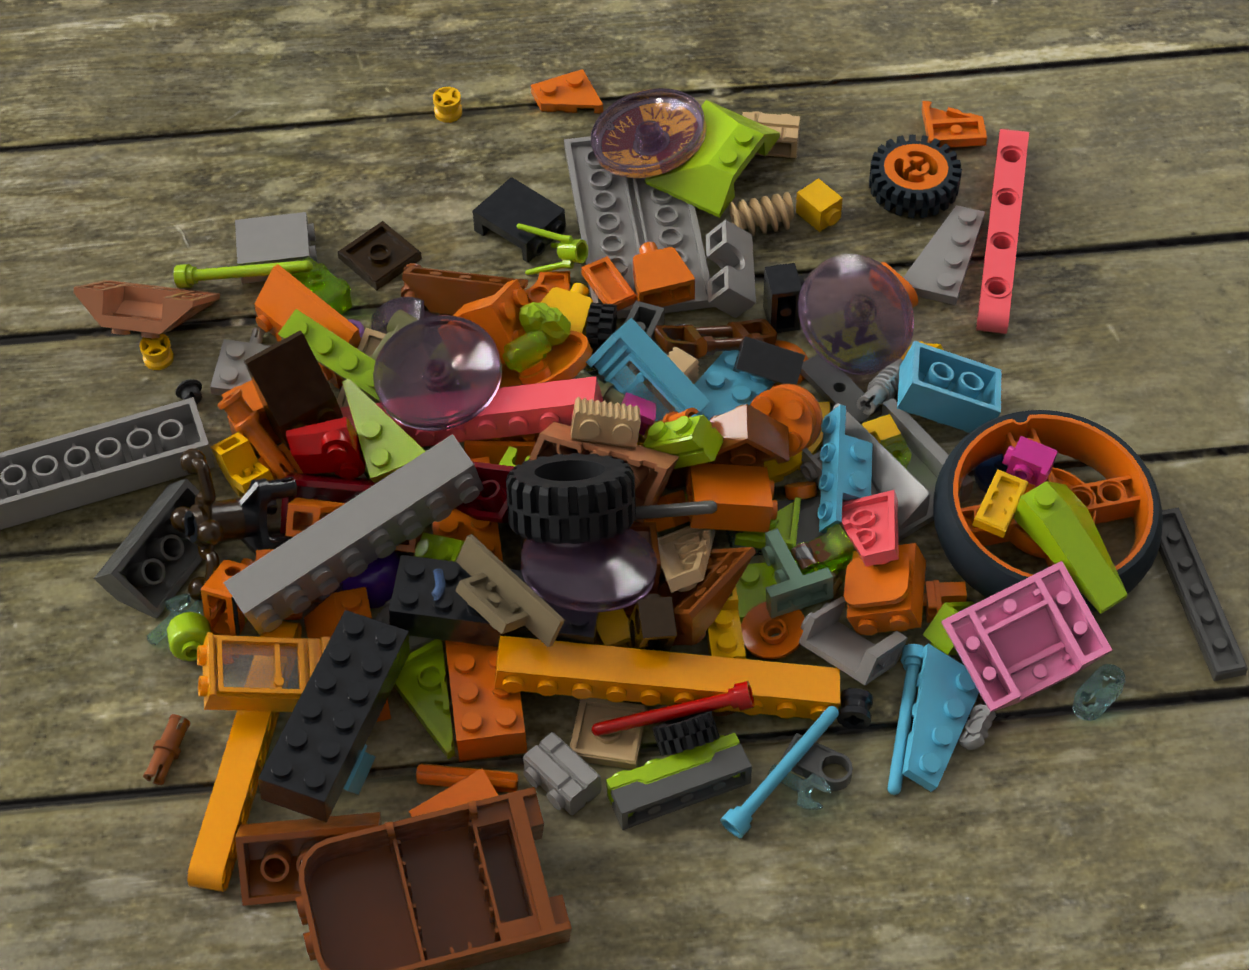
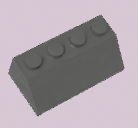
[93,479,203,618]

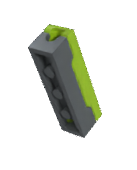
[606,733,752,830]

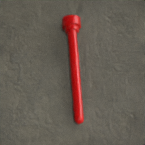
[591,681,755,736]

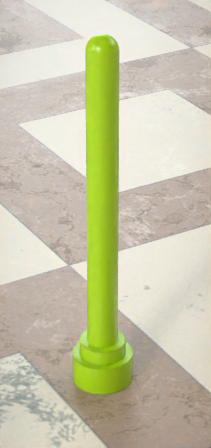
[174,260,313,289]

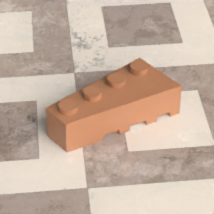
[529,421,679,523]

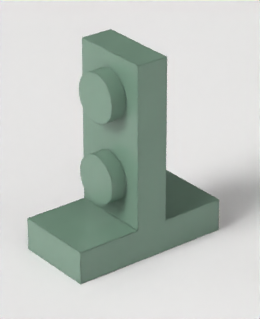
[762,528,833,618]

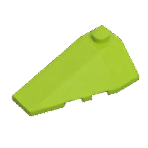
[1014,481,1128,614]

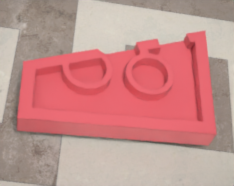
[840,490,899,567]

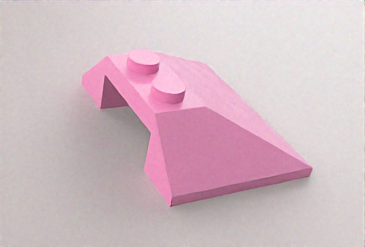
[941,561,1112,712]

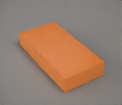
[581,256,637,311]

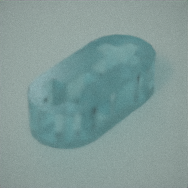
[1072,664,1125,721]

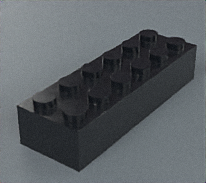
[389,555,602,647]
[258,610,410,822]

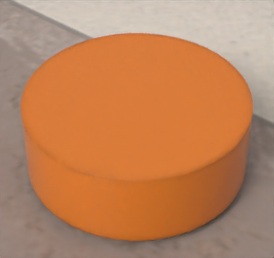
[784,481,818,500]

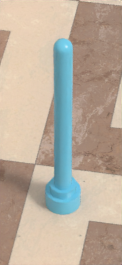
[887,644,924,795]
[720,706,839,838]

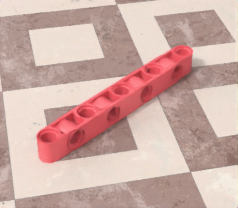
[976,129,1029,334]

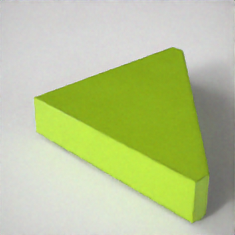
[734,497,801,552]

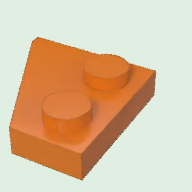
[922,101,987,148]

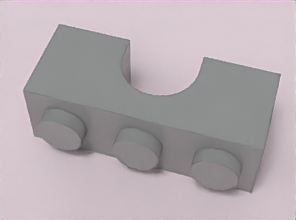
[706,219,756,318]

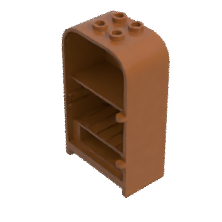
[295,787,572,970]

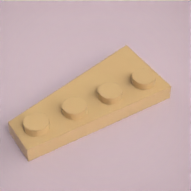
[658,526,716,593]

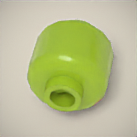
[167,612,211,661]

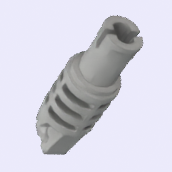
[857,359,903,415]

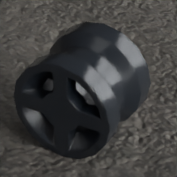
[837,688,873,729]

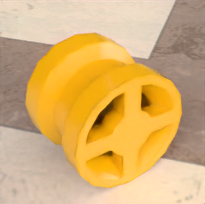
[433,87,462,123]
[139,333,174,370]

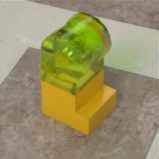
[861,414,912,469]

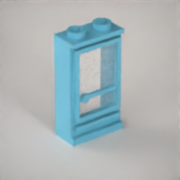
[586,318,710,421]

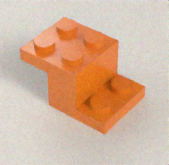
[438,279,535,385]

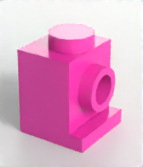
[1002,436,1058,487]

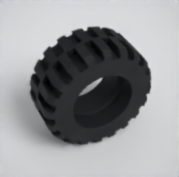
[506,453,636,544]

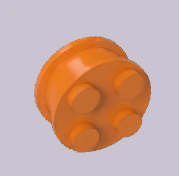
[750,384,823,457]

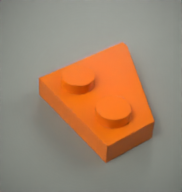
[531,69,603,114]

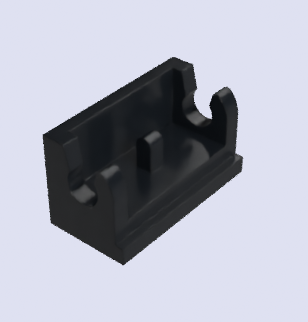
[733,336,805,385]

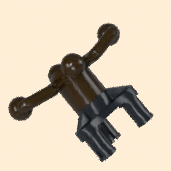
[170,448,297,602]

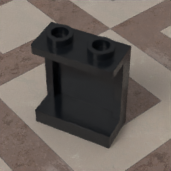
[472,177,566,263]

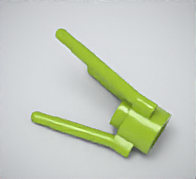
[517,223,588,275]

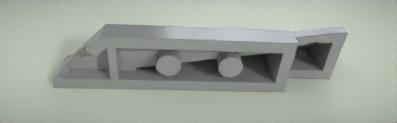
[833,403,930,529]

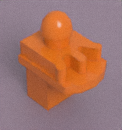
[923,580,967,623]

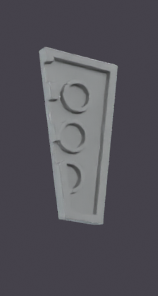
[903,205,985,305]

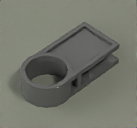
[781,733,853,791]

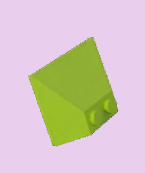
[645,100,780,218]

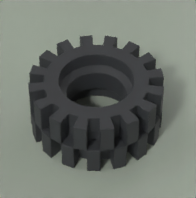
[586,302,617,355]
[652,710,720,756]

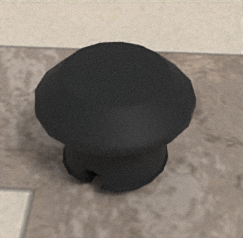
[175,379,202,404]

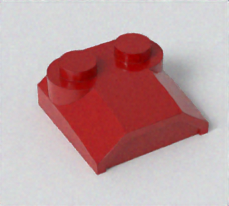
[286,417,366,479]

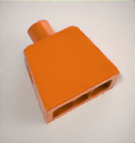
[633,242,695,307]

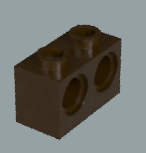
[628,594,677,652]

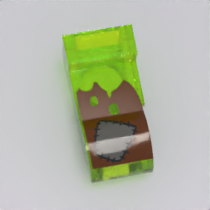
[789,524,853,575]

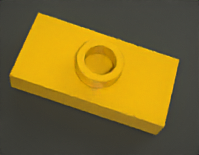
[972,469,1028,538]

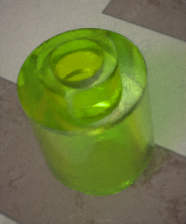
[503,330,551,373]

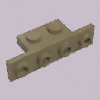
[456,534,565,647]

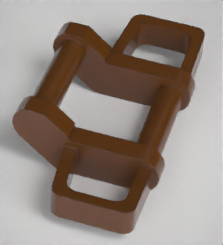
[654,318,778,359]

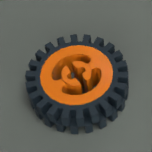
[869,135,962,218]

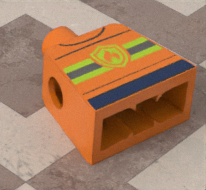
[201,558,255,636]

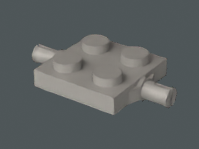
[210,328,270,396]

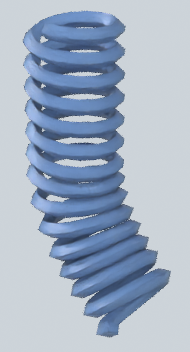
[431,568,446,600]

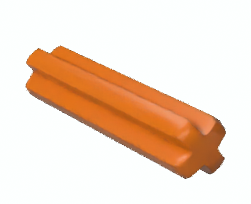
[416,764,519,793]

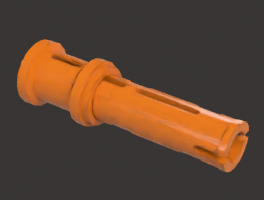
[217,389,295,479]

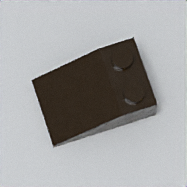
[244,330,343,450]

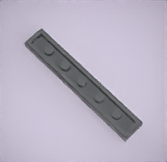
[1159,507,1248,681]

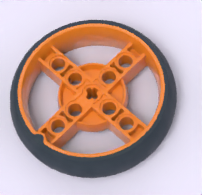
[933,410,1163,613]

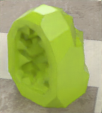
[519,302,571,347]

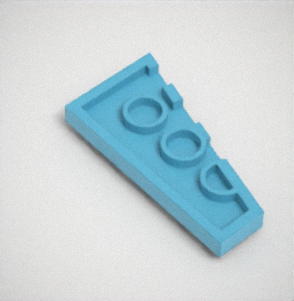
[902,643,979,792]

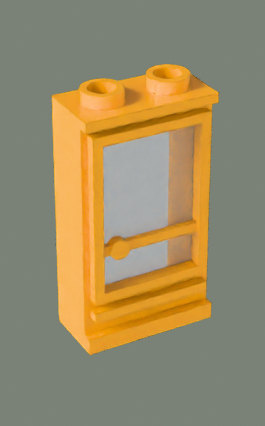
[197,632,330,712]

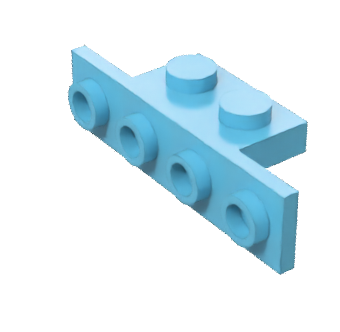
[817,404,873,534]

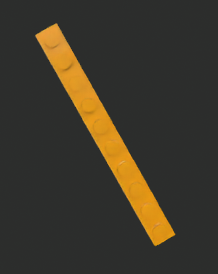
[494,636,841,721]

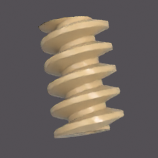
[729,192,794,236]

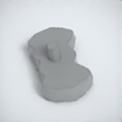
[958,704,996,750]

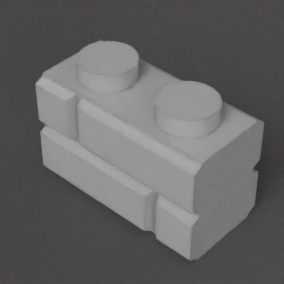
[523,732,602,815]

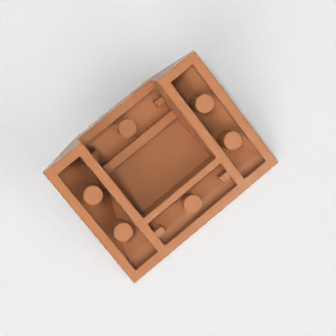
[74,280,220,338]

